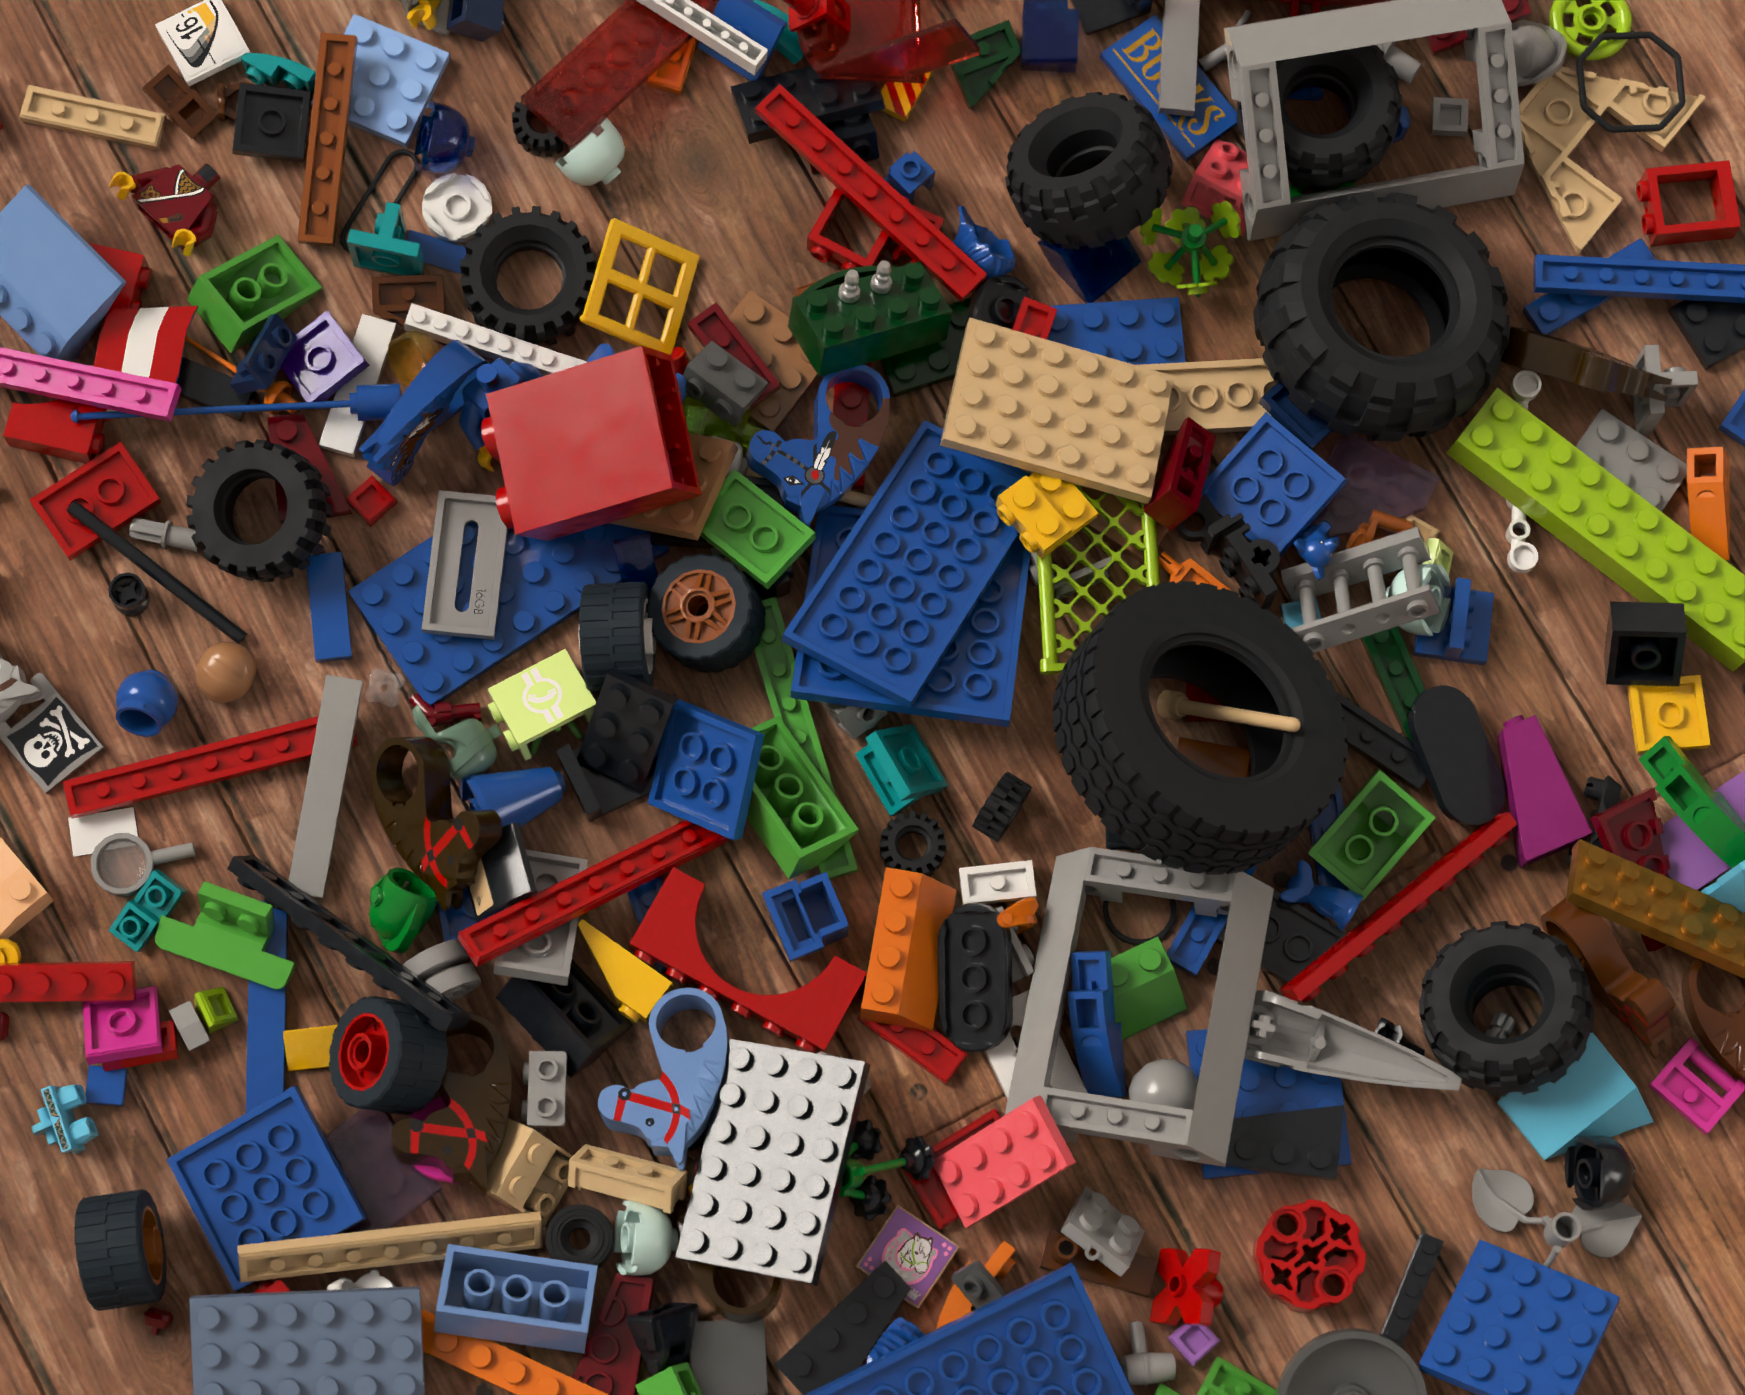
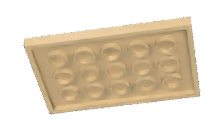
[940,317,1174,504]

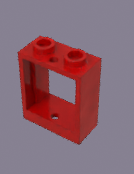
[1636,160,1741,247]
[807,188,910,270]

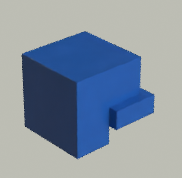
[762,872,849,963]

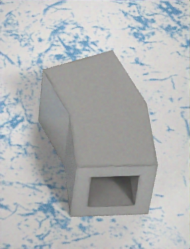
[169,1000,211,1051]

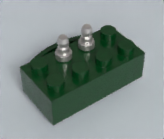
[788,260,952,377]

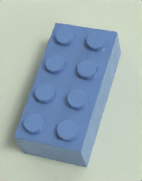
[434,1244,598,1354]

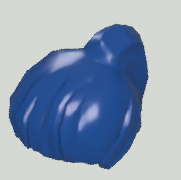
[953,206,1016,280]

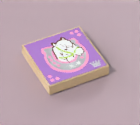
[856,1205,960,1310]

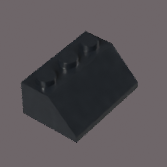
[495,960,633,1078]

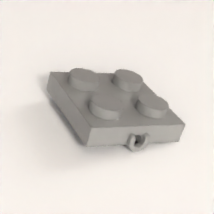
[1061,1186,1145,1277]

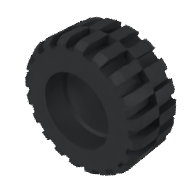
[186,439,333,582]

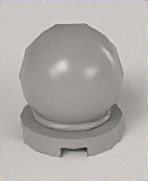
[1129,1059,1198,1146]

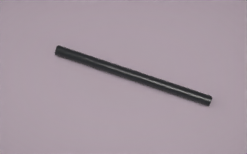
[67,500,248,644]

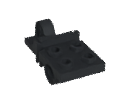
[1176,494,1280,610]

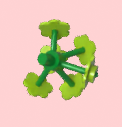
[1139,201,1241,297]

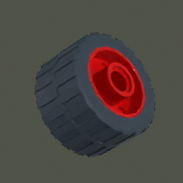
[329,996,448,1115]

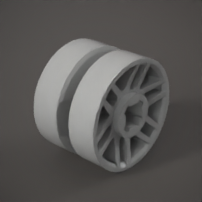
[403,939,481,1002]

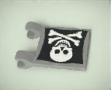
[0,673,104,794]

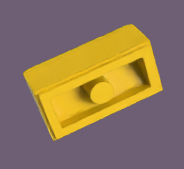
[283,1025,338,1072]

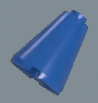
[460,767,566,828]

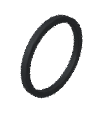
[1103,899,1177,945]

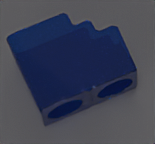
[1021,0,1079,73]

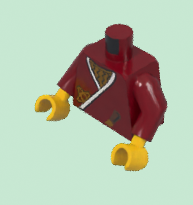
[109,163,221,257]

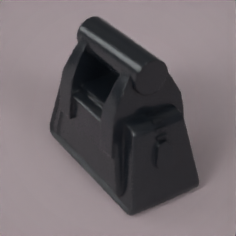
[626,1302,698,1375]

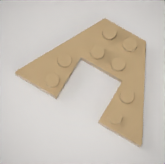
[1519,66,1706,255]

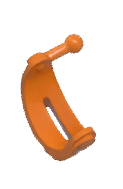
[997,897,1039,935]

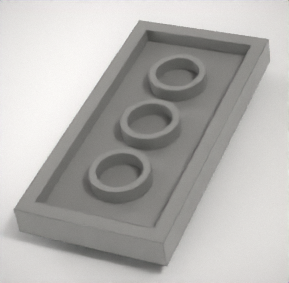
[493,849,588,986]

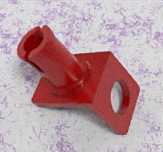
[782,0,851,34]

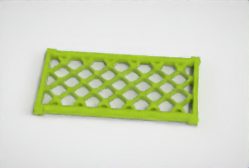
[1032,472,1160,675]

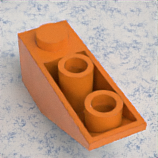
[1687,447,1730,562]

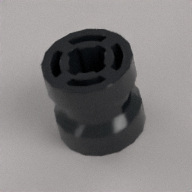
[108,573,150,617]

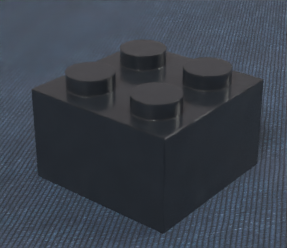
[1604,601,1687,687]

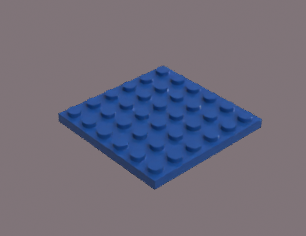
[790,505,1030,727]

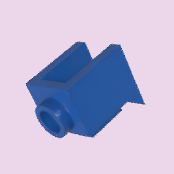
[884,151,935,205]

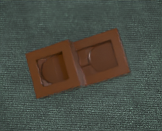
[142,64,218,139]

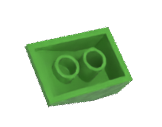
[187,234,322,353]
[1307,768,1436,901]

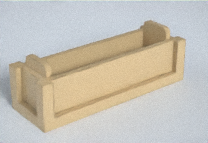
[568,1144,687,1214]

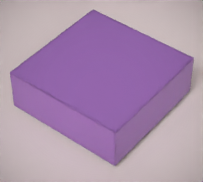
[1167,1323,1221,1367]

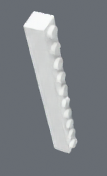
[636,0,768,76]
[404,303,587,376]

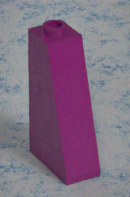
[1497,715,1592,868]

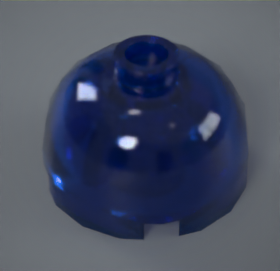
[415,102,475,175]

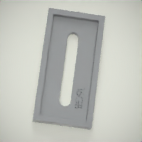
[422,490,508,640]

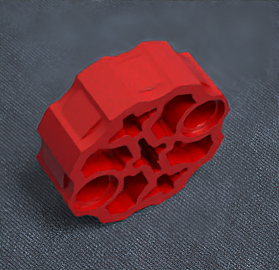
[1252,1199,1366,1313]

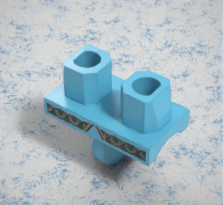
[31,1084,99,1154]

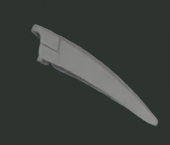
[1245,990,1462,1090]

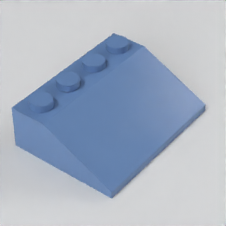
[0,184,126,361]

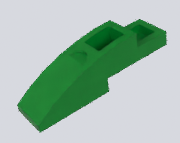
[1638,736,1745,868]

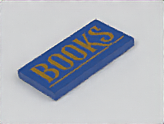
[1100,15,1238,162]

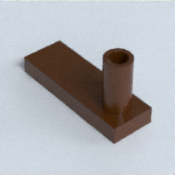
[1040,1230,1158,1298]

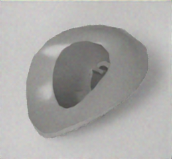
[1512,20,1567,86]

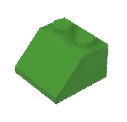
[1111,936,1187,1040]

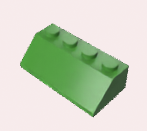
[747,715,859,879]

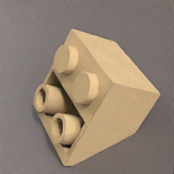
[470,1119,572,1227]

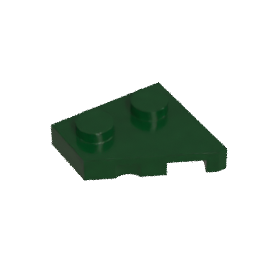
[943,20,1022,109]

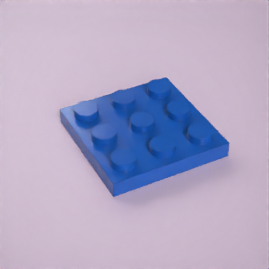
[1201,412,1347,558]
[648,699,765,840]

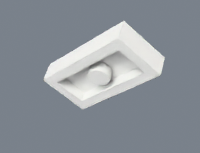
[959,860,1037,905]

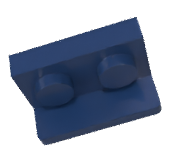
[229,314,297,394]

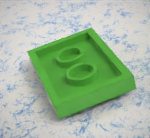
[700,469,816,589]

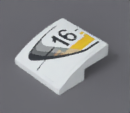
[155,0,250,86]

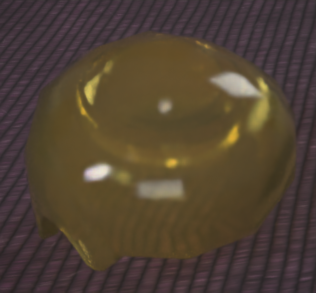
[388,331,439,387]

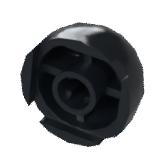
[1564,1136,1635,1211]

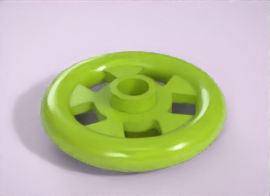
[1549,0,1632,60]

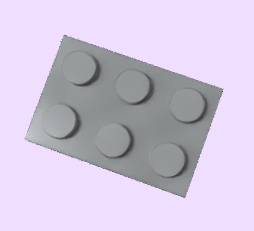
[1576,409,1687,512]

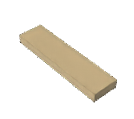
[19,85,167,151]

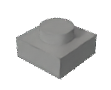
[1431,97,1468,137]

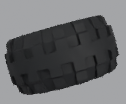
[1237,45,1402,190]
[1005,92,1173,249]
[1419,921,1594,1096]

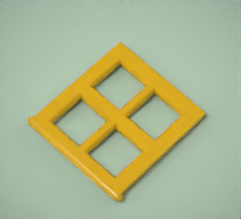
[580,218,700,355]

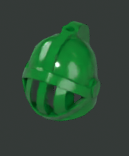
[368,868,438,954]

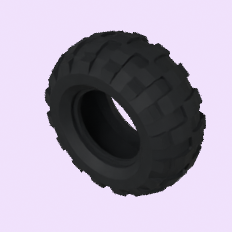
[1253,192,1511,442]

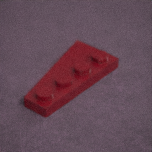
[1590,787,1671,952]
[571,1273,655,1395]

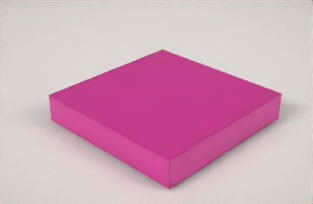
[83,986,163,1065]

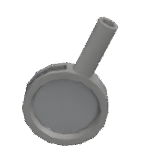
[91,833,196,896]

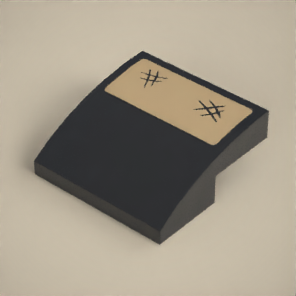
[467,823,537,922]

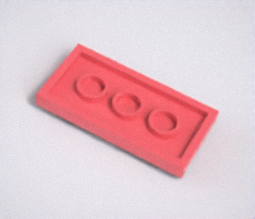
[934,1095,1076,1228]

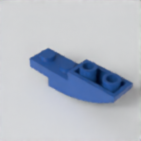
[1068,950,1126,1097]

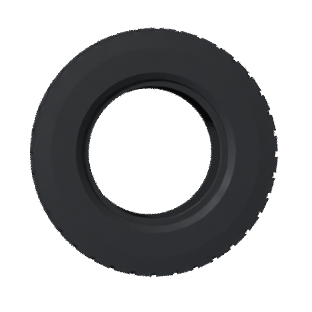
[1052,581,1348,875]

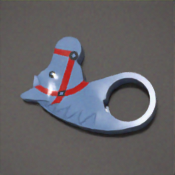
[598,988,729,1172]

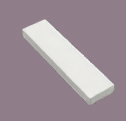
[319,314,397,458]

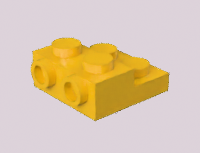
[995,472,1098,560]

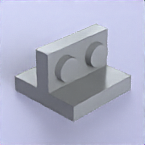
[1632,345,1698,435]

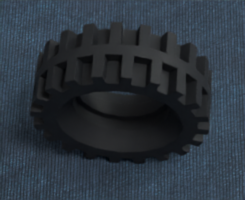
[460,206,596,346]

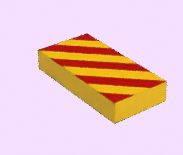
[881,45,938,123]

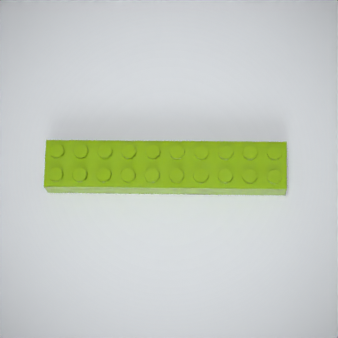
[1446,387,1745,672]

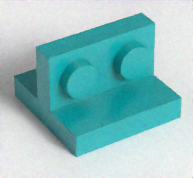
[347,202,426,276]
[855,724,949,816]

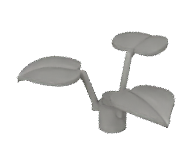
[1472,1168,1642,1268]

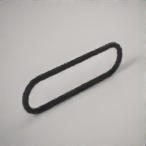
[340,149,419,253]

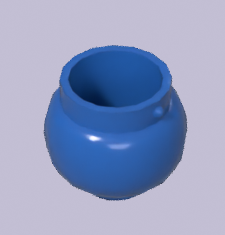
[116,670,178,737]

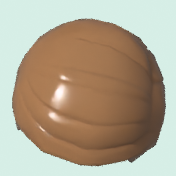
[195,641,257,703]

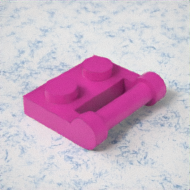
[1648,1037,1745,1135]

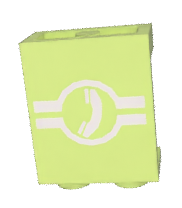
[487,649,596,761]

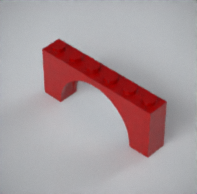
[3,242,152,464]
[629,867,867,1053]

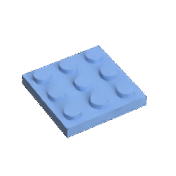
[310,14,451,148]

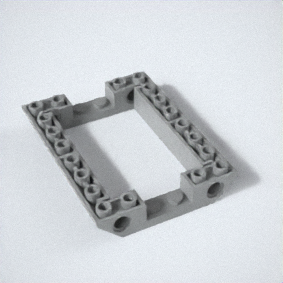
[1224,0,1525,241]
[1005,847,1274,1167]

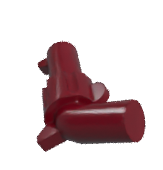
[409,693,482,728]

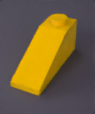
[578,919,673,1024]

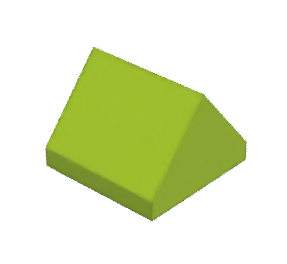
[194,987,239,1034]

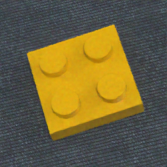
[1627,675,1711,754]

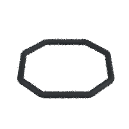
[1576,31,1686,133]

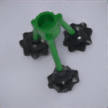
[839,1119,937,1221]

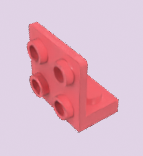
[1180,138,1248,236]

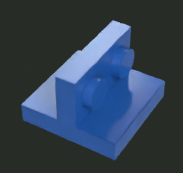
[1413,578,1494,666]

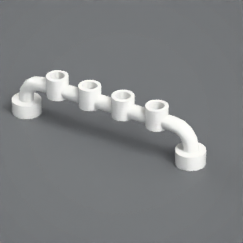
[1505,370,1542,574]

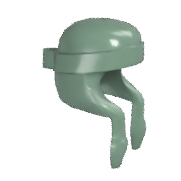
[412,704,503,782]

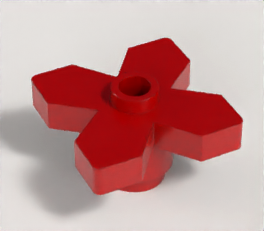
[1150,1248,1223,1327]

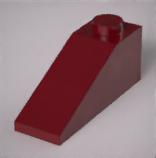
[1143,417,1216,531]

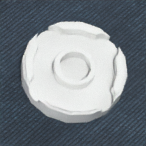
[422,173,493,243]

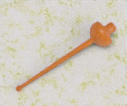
[186,336,299,415]

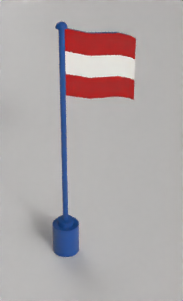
[71,306,401,424]

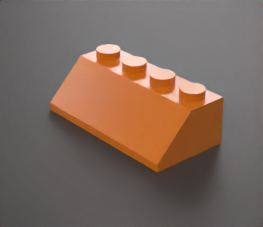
[860,867,957,1032]

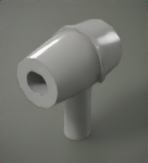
[1120,1321,1176,1386]

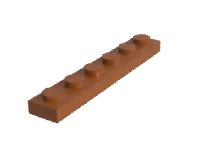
[297,32,358,247]

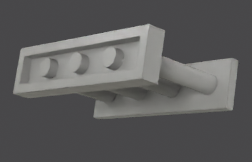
[1281,527,1441,653]

